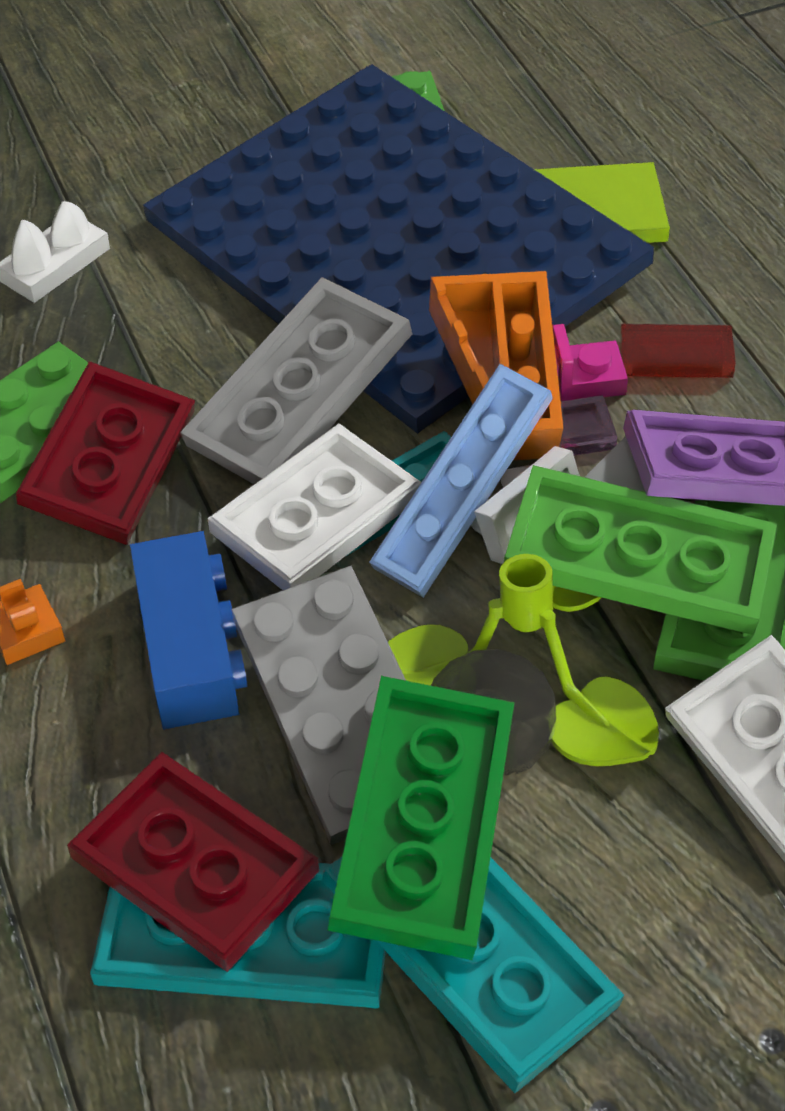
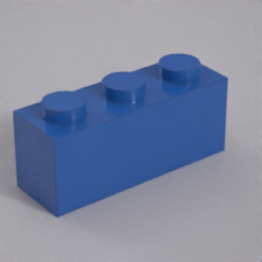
[130,531,248,730]

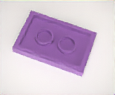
[623,410,785,506]

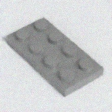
[180,277,412,484]
[232,566,406,845]

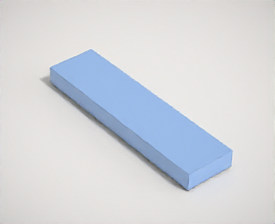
[369,364,553,598]

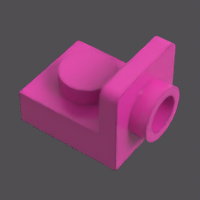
[552,324,628,402]

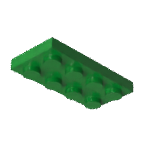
[327,676,514,960]

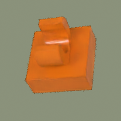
[0,579,66,665]

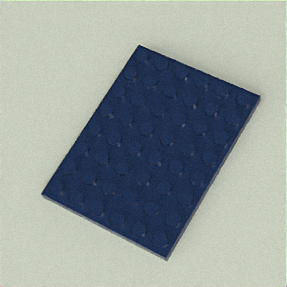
[143,64,654,434]

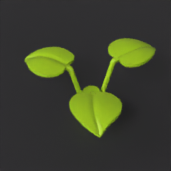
[388,554,659,766]

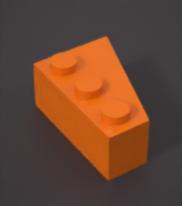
[429,271,563,460]

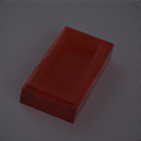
[620,324,736,378]

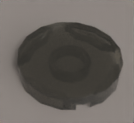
[431,649,556,776]

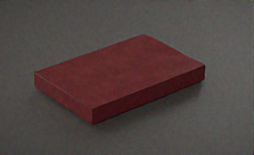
[16,361,195,545]
[67,752,319,972]

